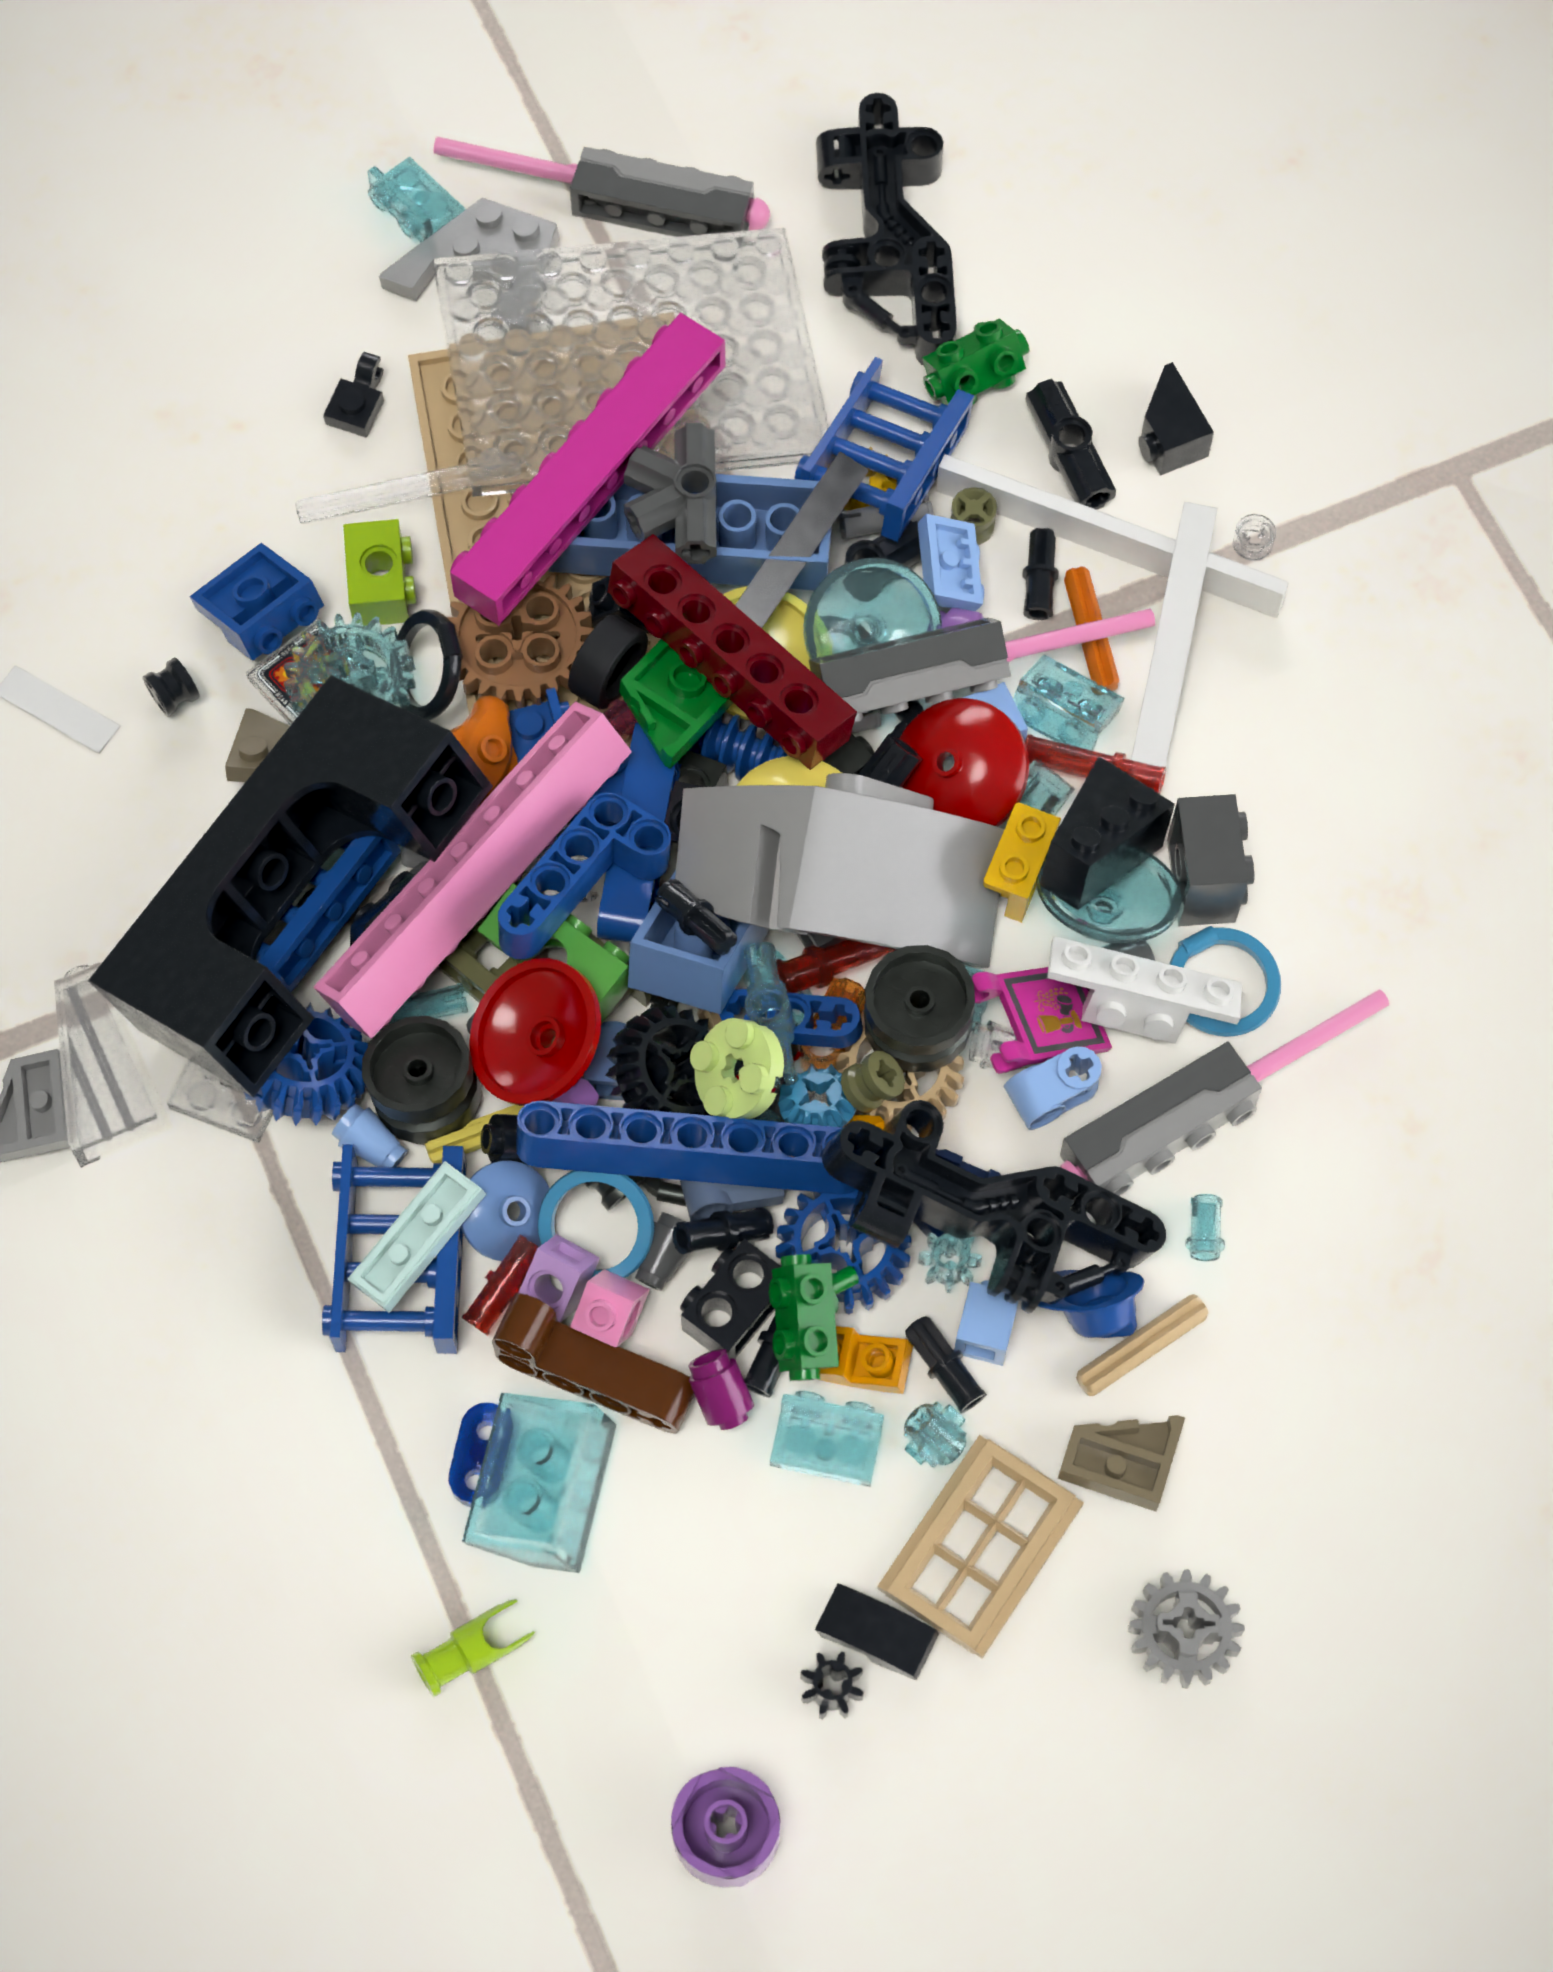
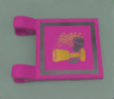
[971,967,1112,1074]

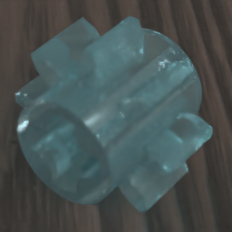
[918,1232,982,1293]
[904,1401,967,1468]

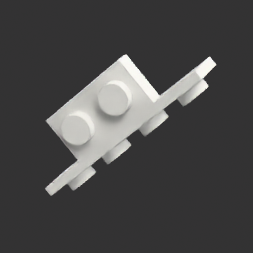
[1047,936,1242,1044]

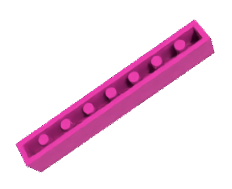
[450,312,726,626]

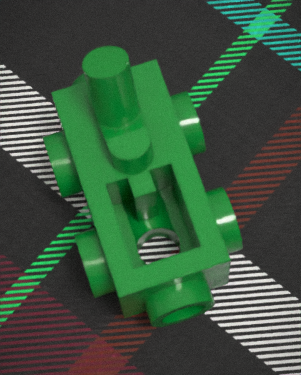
[922,318,1030,405]
[769,1254,859,1381]

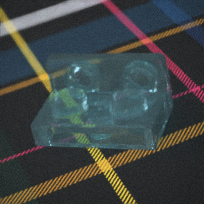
[367,156,466,243]
[1013,654,1125,758]
[770,1391,884,1487]

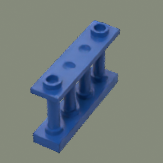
[794,357,974,542]
[256,836,401,992]
[322,1144,467,1354]

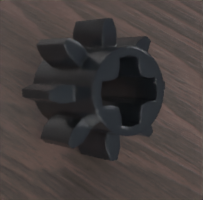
[800,1651,864,1720]

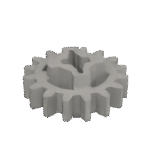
[1128,1569,1245,1688]

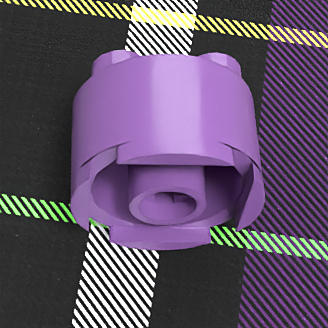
[671,1766,780,1887]

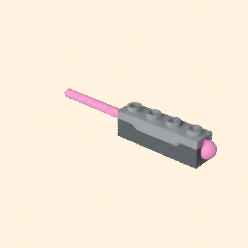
[433,137,770,251]
[808,609,1155,723]
[1060,989,1389,1196]

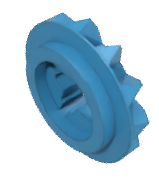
[778,1063,857,1127]

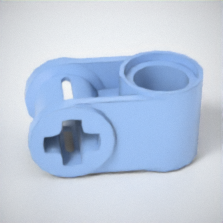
[1003,1046,1102,1130]

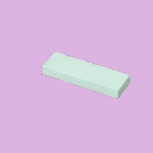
[347,1161,486,1313]

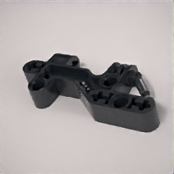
[816,92,957,366]
[822,1100,1166,1313]

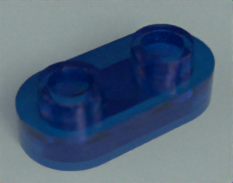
[448,1403,513,1508]

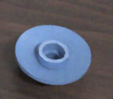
[461,1161,550,1261]

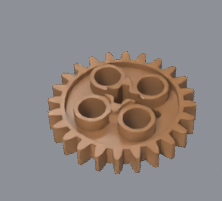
[447,574,593,709]

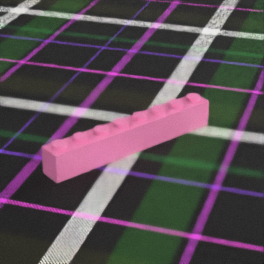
[313,702,632,1039]

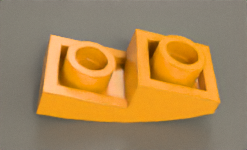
[817,1326,913,1394]

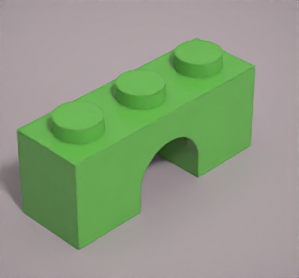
[477,883,629,1024]

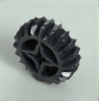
[605,1005,714,1116]

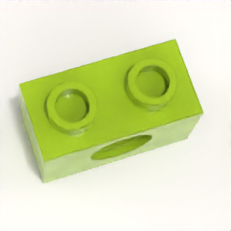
[343,519,416,628]

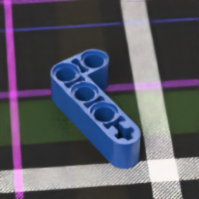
[498,792,671,959]

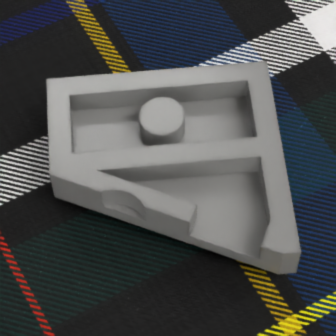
[0,1049,73,1163]

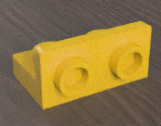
[983,803,1061,923]

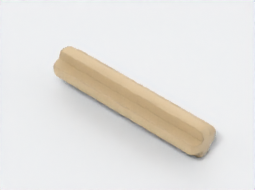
[1076,1294,1209,1396]

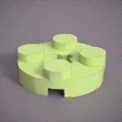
[690,1018,784,1119]

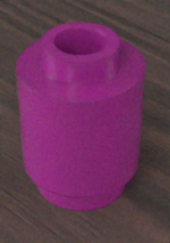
[688,1349,754,1430]

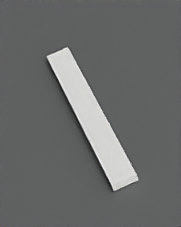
[936,454,1289,618]

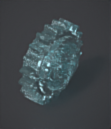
[284,612,416,712]

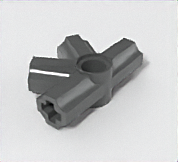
[624,423,717,564]

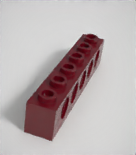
[608,534,857,770]

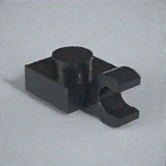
[323,351,384,438]

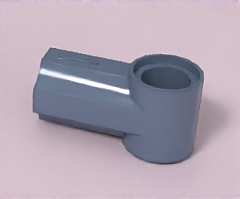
[680,1180,785,1221]

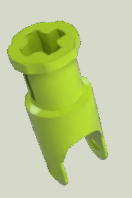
[411,1599,535,1697]

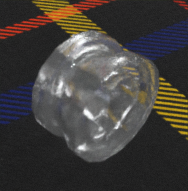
[1232,514,1277,561]

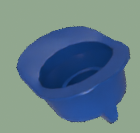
[1038,1270,1145,1338]

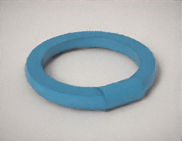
[1169,926,1281,1037]
[537,1171,654,1278]

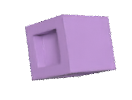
[519,1234,600,1323]

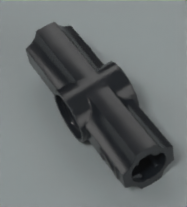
[1025,378,1116,510]

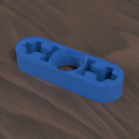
[719,989,863,1048]

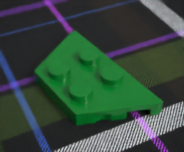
[619,639,733,769]

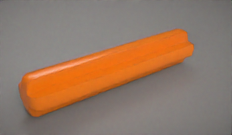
[1064,566,1119,694]

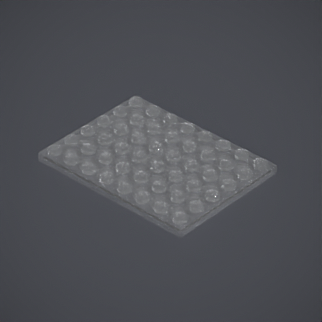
[434,227,830,497]

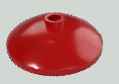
[899,698,1029,827]
[469,958,601,1106]

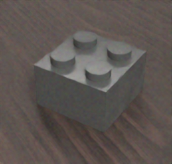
[1167,794,1255,927]

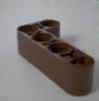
[492,1293,694,1433]

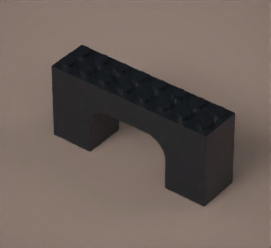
[88,675,493,1097]

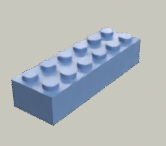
[548,474,832,591]

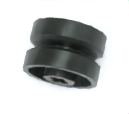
[864,945,975,1072]
[362,1015,481,1144]

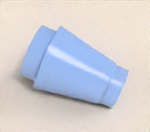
[332,1103,408,1167]

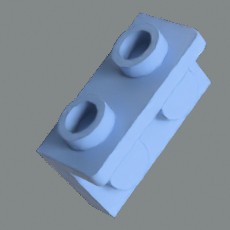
[917,514,985,611]

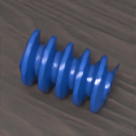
[689,714,789,781]

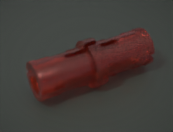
[461,1234,539,1336]

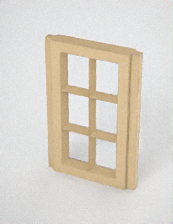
[877,1435,1084,1659]

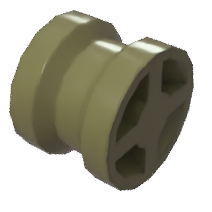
[950,487,997,545]
[841,1050,905,1112]

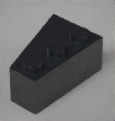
[1040,756,1175,910]

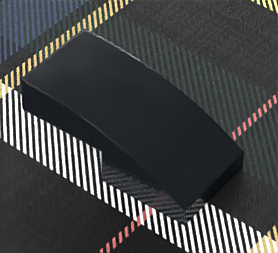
[814,1583,939,1681]

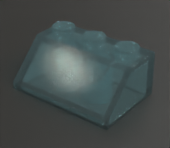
[462,1393,617,1573]

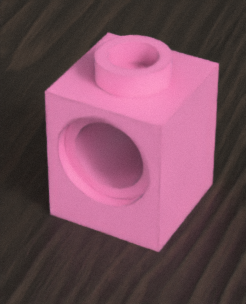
[570,1269,650,1348]

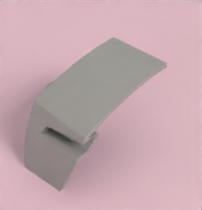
[675,773,1004,968]

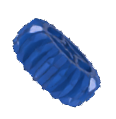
[244,1002,368,1126]
[775,1189,912,1315]

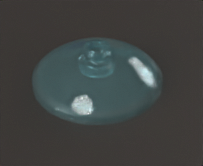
[803,558,942,659]
[1037,853,1181,944]

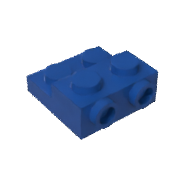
[189,542,324,661]

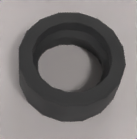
[568,614,648,710]

